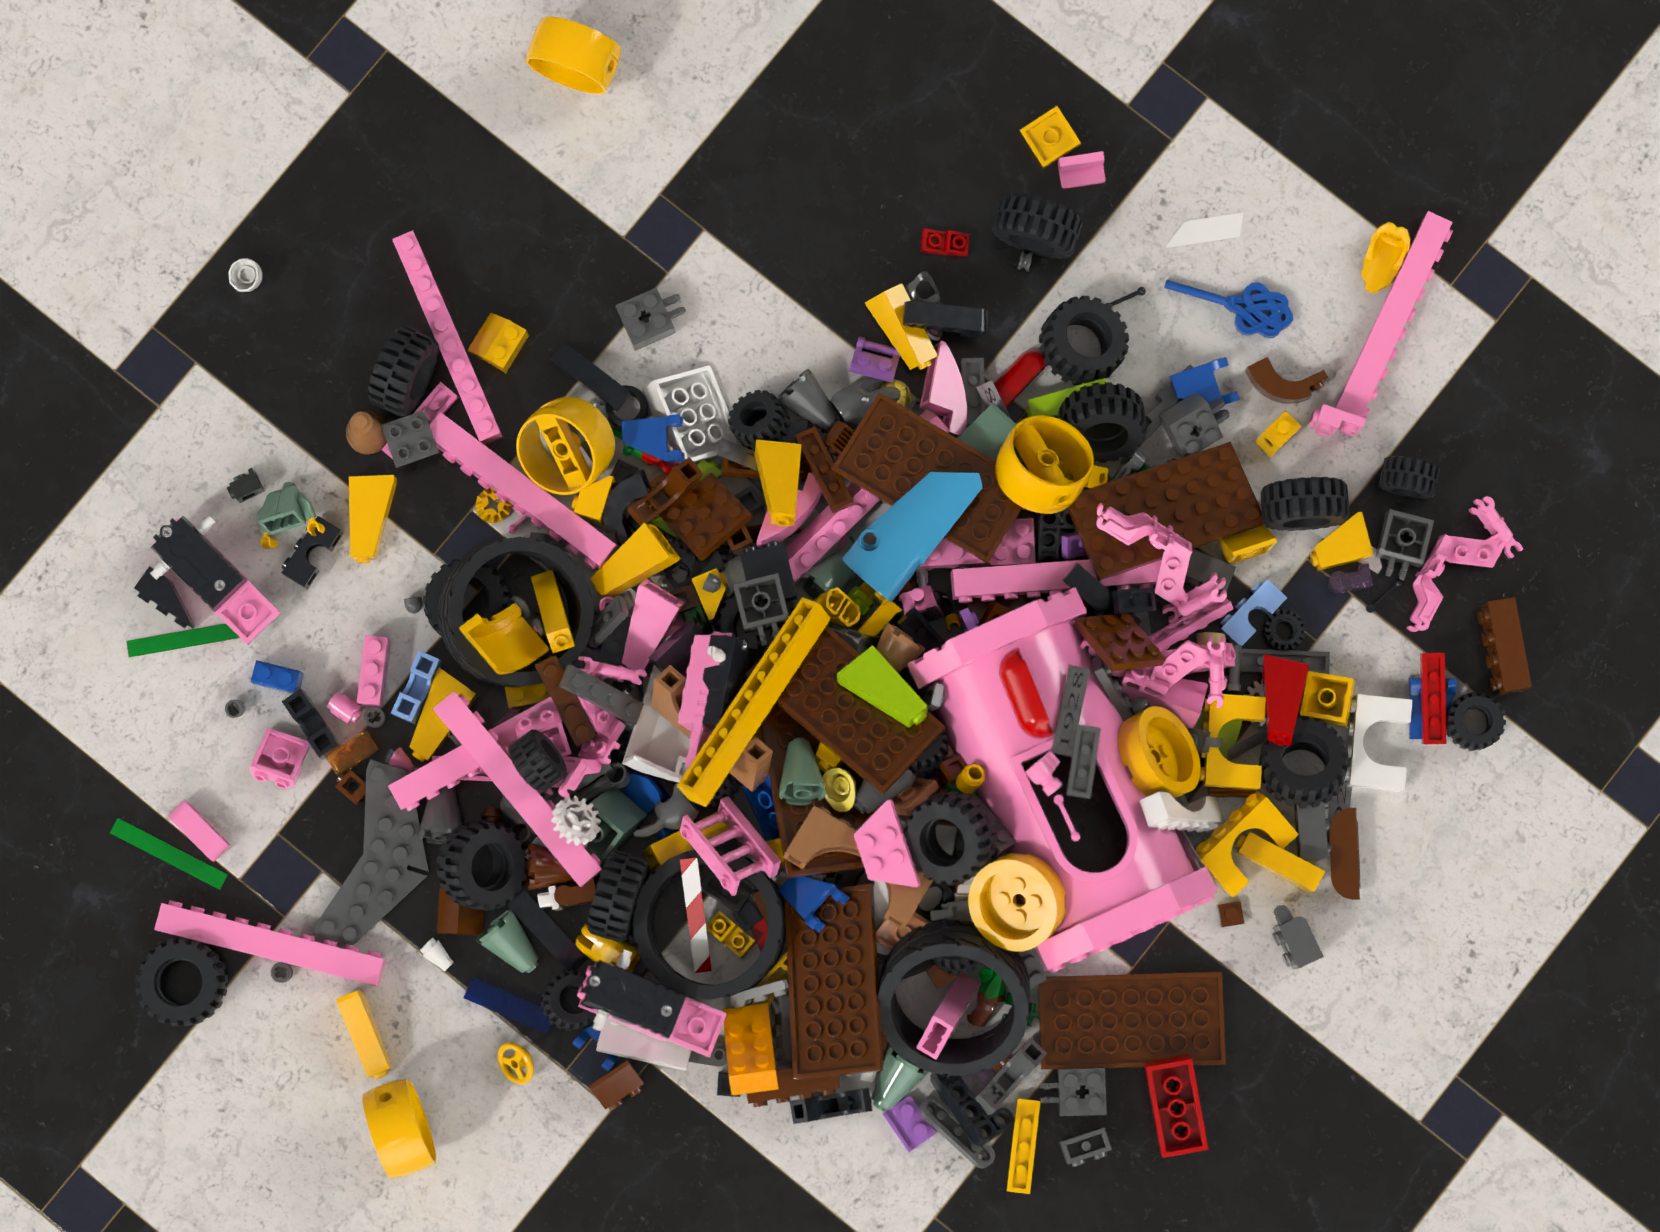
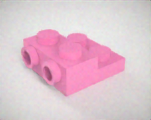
[1308,404,1366,437]
[513,710,572,756]
[250,728,311,789]

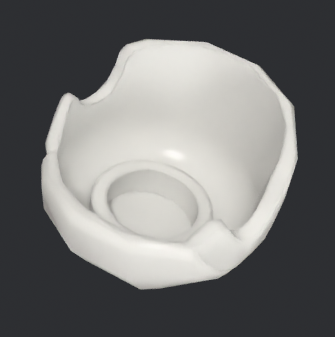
[229,258,263,292]

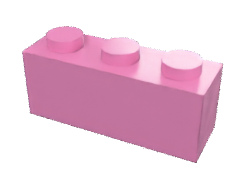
[357,635,391,708]

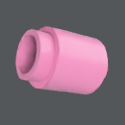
[327,693,362,725]

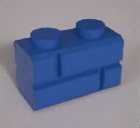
[251,660,304,694]

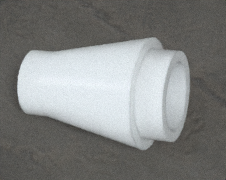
[420,937,454,971]

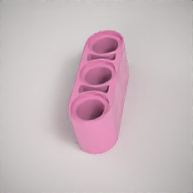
[168,800,230,862]

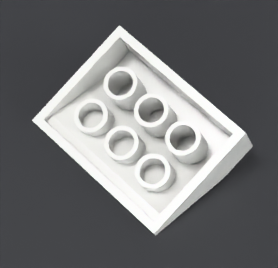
[643,365,742,465]

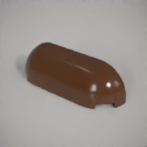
[1329,808,1361,900]

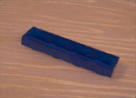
[463,977,552,1035]

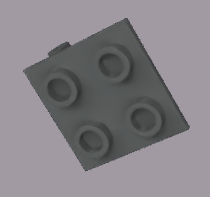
[381,410,439,468]

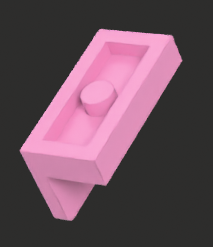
[1058,151,1106,189]

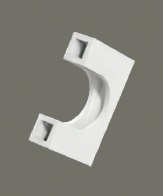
[1344,694,1412,792]

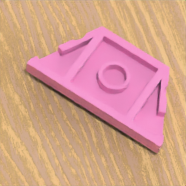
[854,799,921,887]

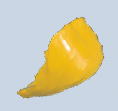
[1361,222,1410,294]

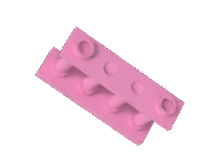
[680,796,781,896]

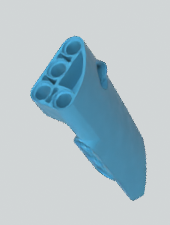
[842,472,983,602]

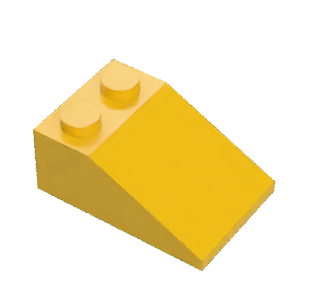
[1217,525,1277,564]

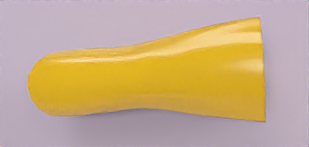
[811,587,860,627]
[575,923,641,973]

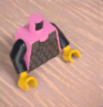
[891,586,961,631]

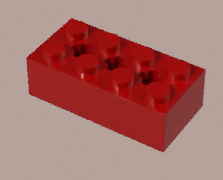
[1144,1054,1208,1158]

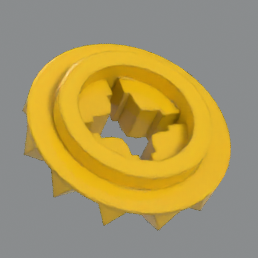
[475,488,512,523]

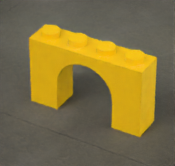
[1199,694,1266,790]
[1192,791,1299,897]

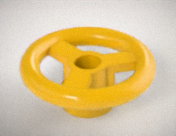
[497,1042,534,1085]

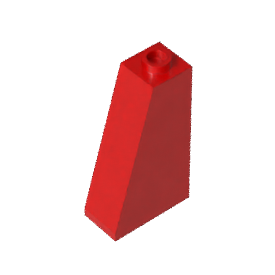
[1262,654,1309,746]

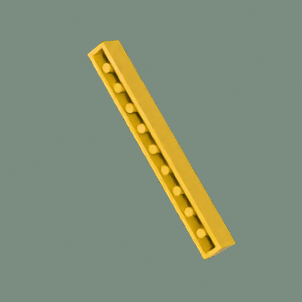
[677,597,831,807]

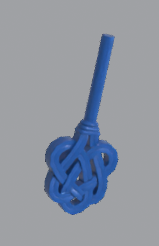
[1164,279,1293,338]

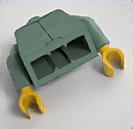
[257,482,325,550]

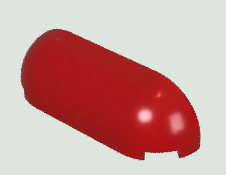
[986,349,1046,409]
[999,648,1054,739]

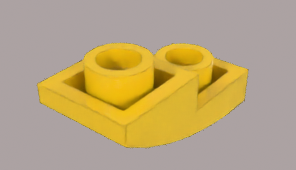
[706,911,756,959]

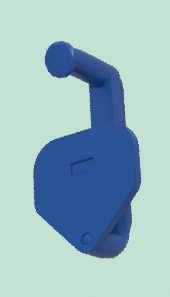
[625,768,680,840]

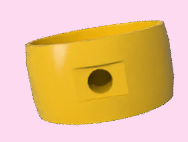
[525,16,622,95]
[516,397,615,495]
[995,415,1094,514]
[362,1078,437,1179]

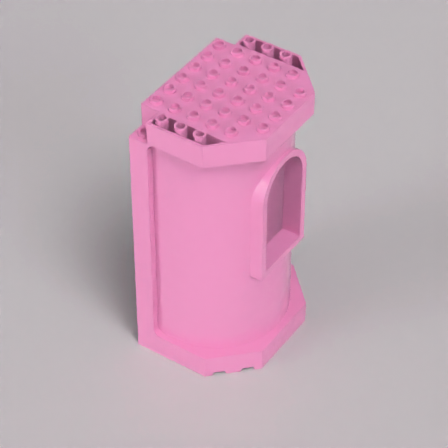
[905,587,1218,973]

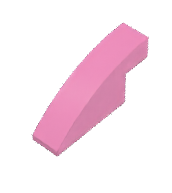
[920,341,967,438]
[756,473,822,549]

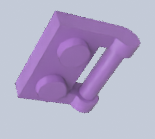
[849,336,900,383]

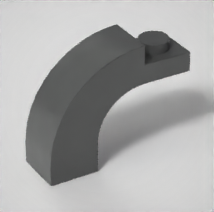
[975,1038,1047,1115]

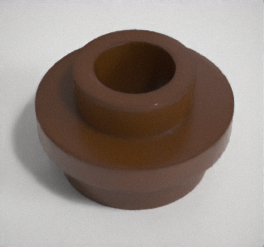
[481,807,503,823]

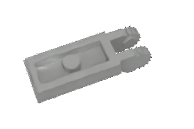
[729,979,789,1008]

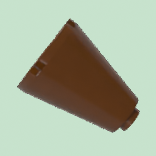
[526,844,575,890]

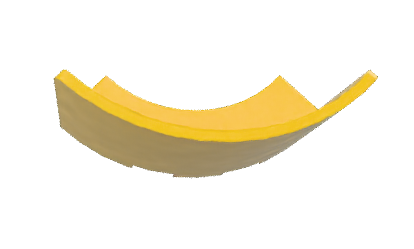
[459,603,549,675]

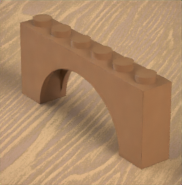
[651,665,773,792]
[783,806,934,930]

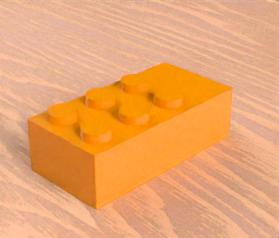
[722,1003,778,1095]

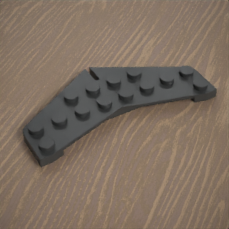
[313,759,429,945]

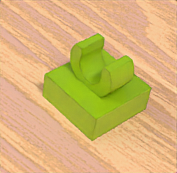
[847,586,873,616]

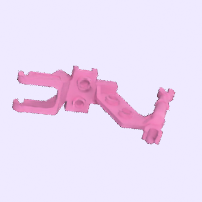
[1407,496,1523,632]
[1096,503,1227,623]
[1080,637,1227,708]
[544,656,647,798]

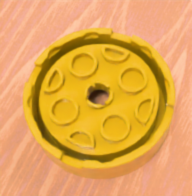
[1118,706,1201,799]
[968,853,1066,951]

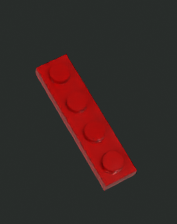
[1420,653,1447,745]

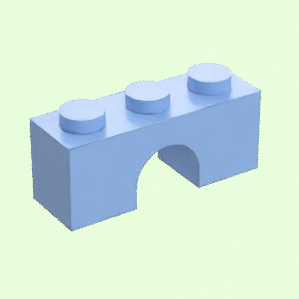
[1219,579,1287,646]
[391,651,443,724]

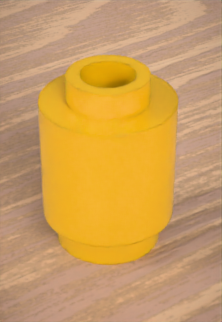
[956,764,985,794]

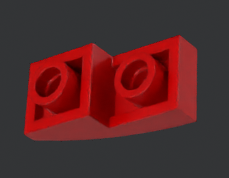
[920,228,970,256]

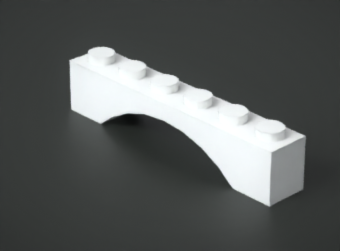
[1139,792,1225,833]

